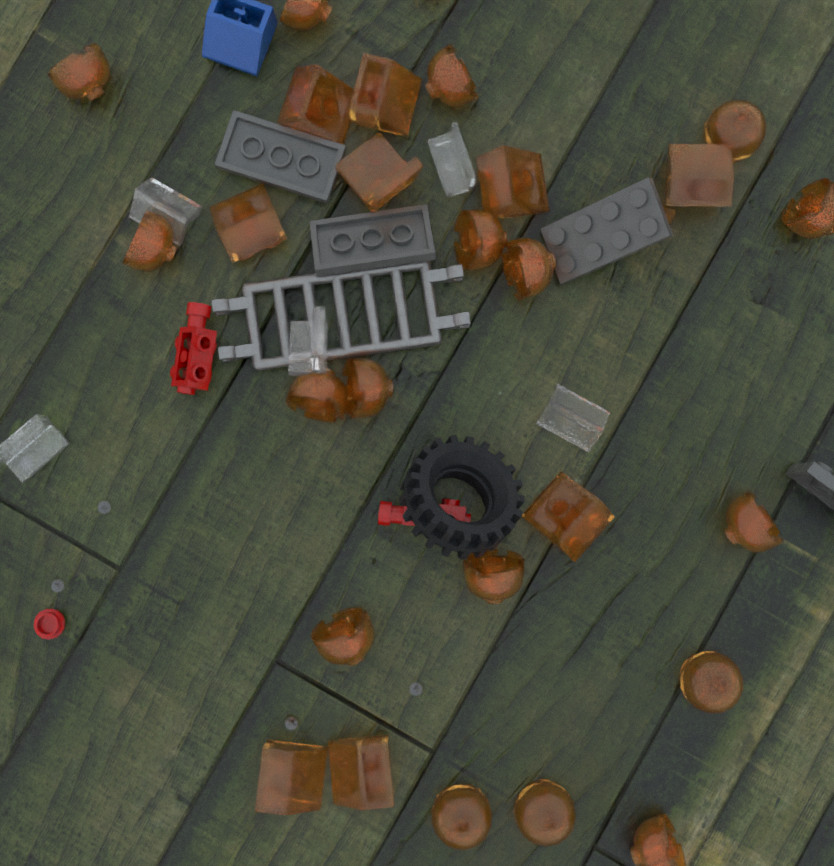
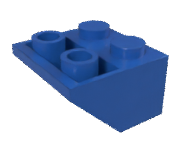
[202,0,278,76]

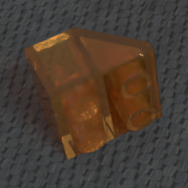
[348,53,422,137]
[665,144,734,207]
[328,734,395,810]

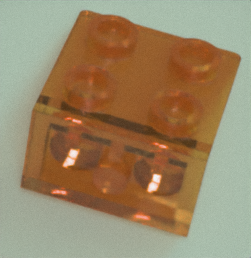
[335,133,424,213]

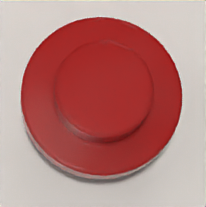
[34,608,65,640]

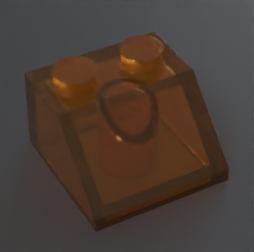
[277,64,360,144]
[476,145,550,218]
[209,184,287,263]
[522,472,615,562]
[255,740,328,815]

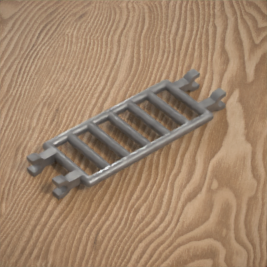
[212,260,471,371]

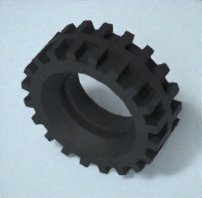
[399,435,525,559]

